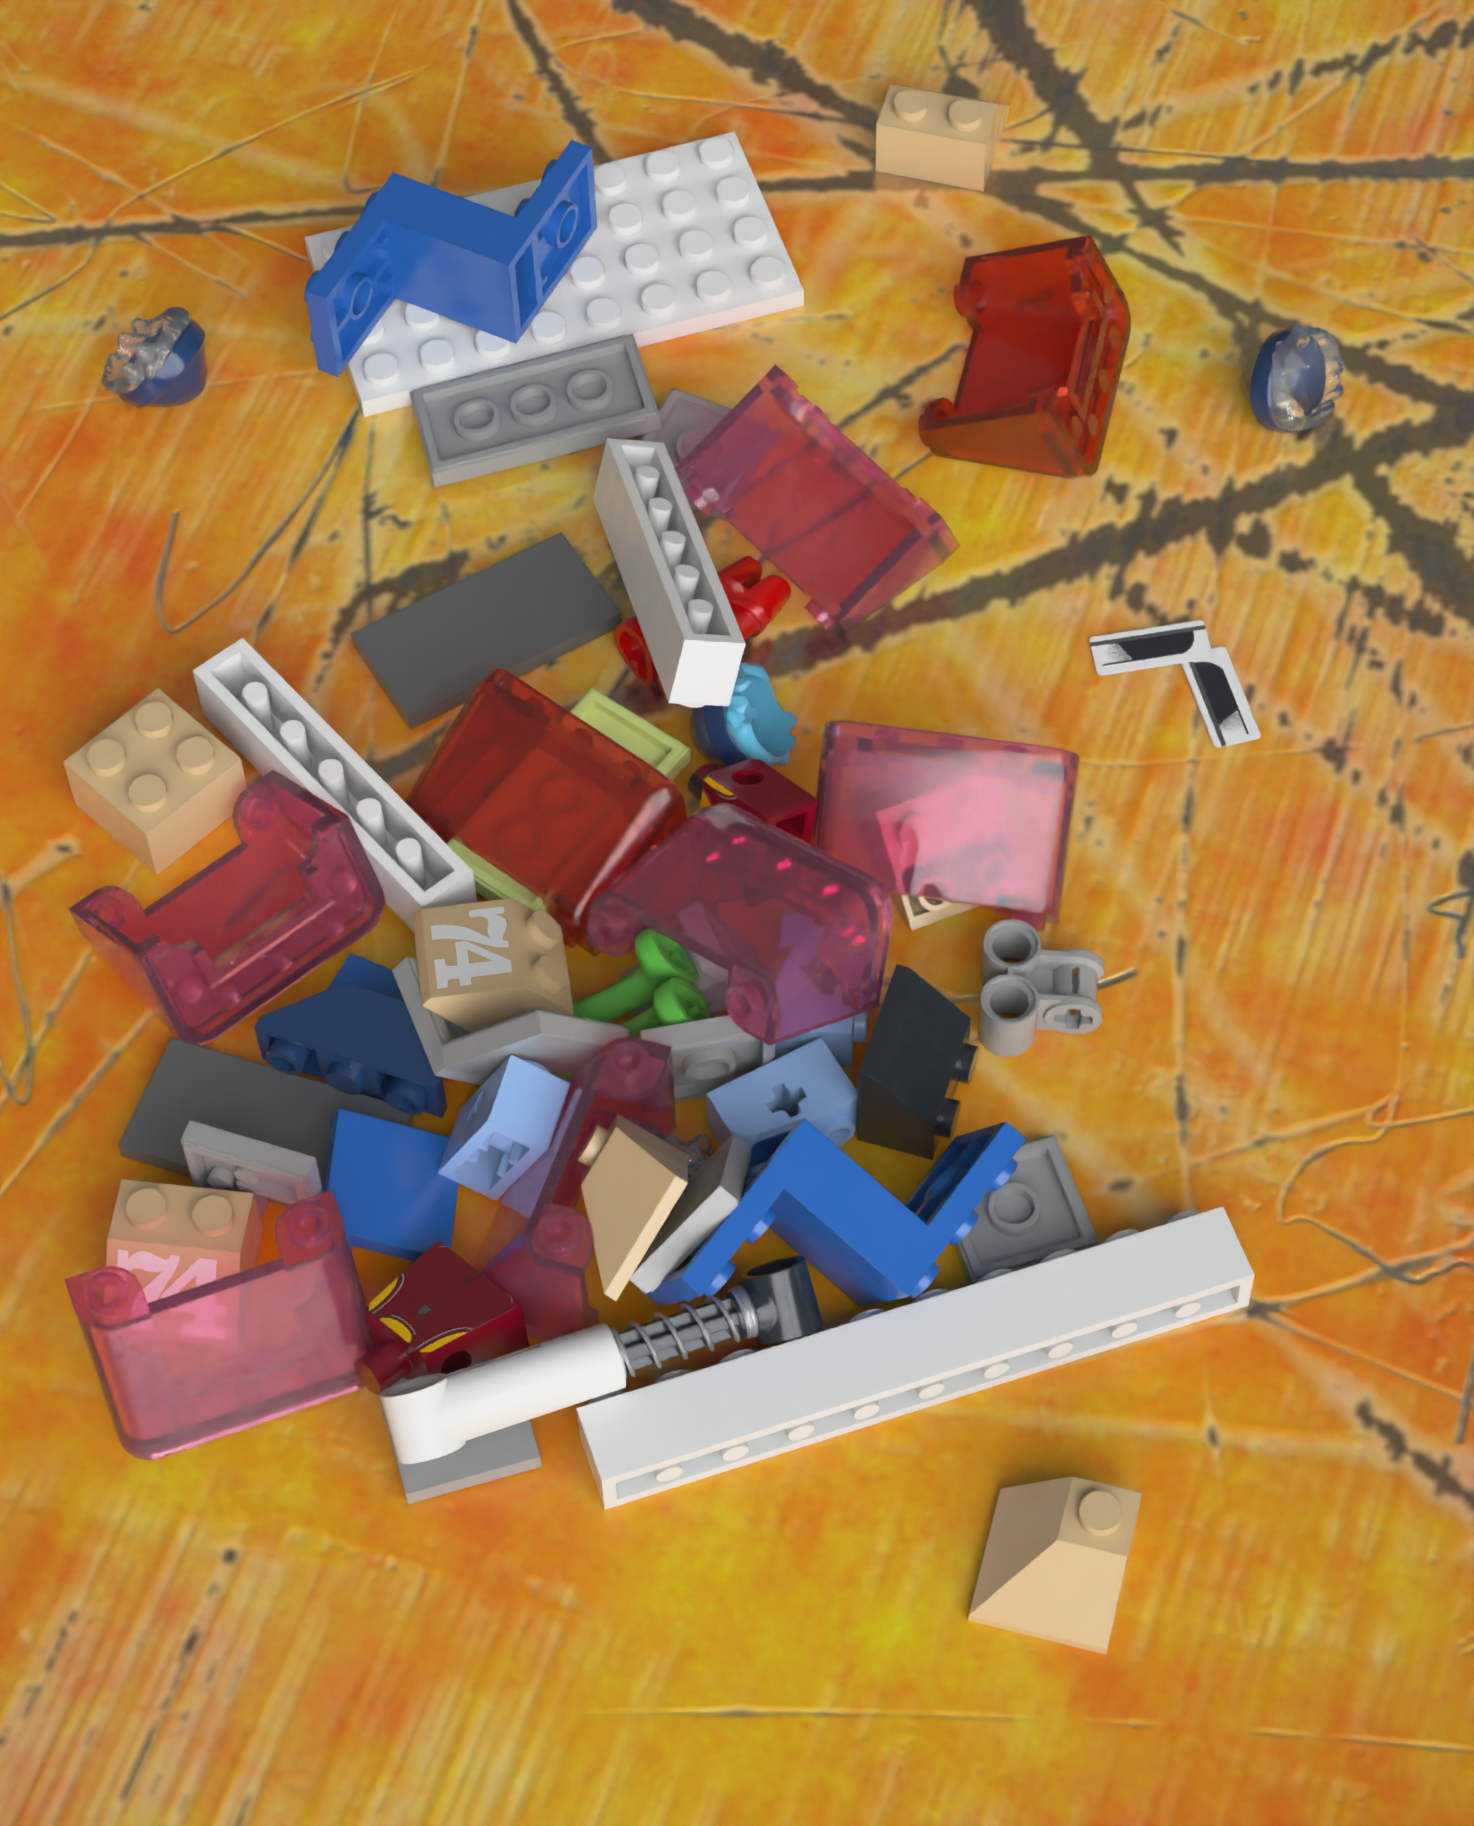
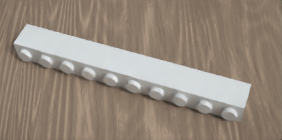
[576,1206,1255,1510]

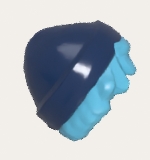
[690,662,797,767]

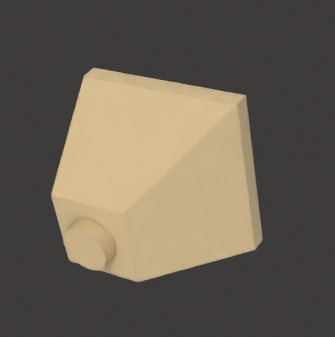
[577,1114,688,1301]
[968,1476,1142,1655]

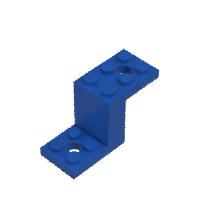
[304,140,597,377]
[639,1118,1026,1307]

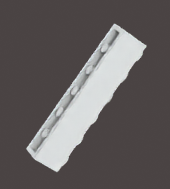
[593,438,746,708]
[193,637,477,932]

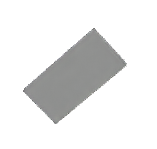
[409,334,662,488]

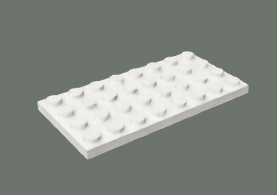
[304,131,804,417]

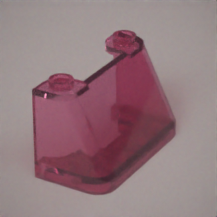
[675,364,960,633]
[806,720,1080,932]
[68,770,385,1046]
[585,802,893,1046]
[474,1037,677,1340]
[65,1190,376,1460]

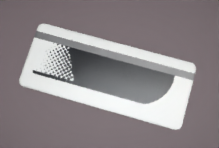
[1089,620,1213,676]
[1181,646,1261,748]

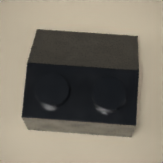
[857,964,979,1160]

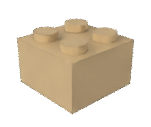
[63,688,250,876]

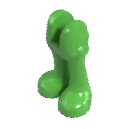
[558,923,711,1088]

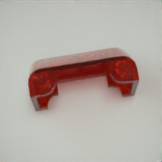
[918,235,1131,479]
[404,668,691,957]

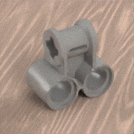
[978,919,1104,1057]

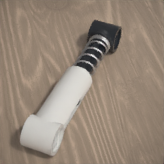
[380,1256,823,1464]

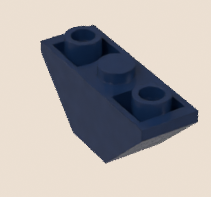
[254,982,447,1118]

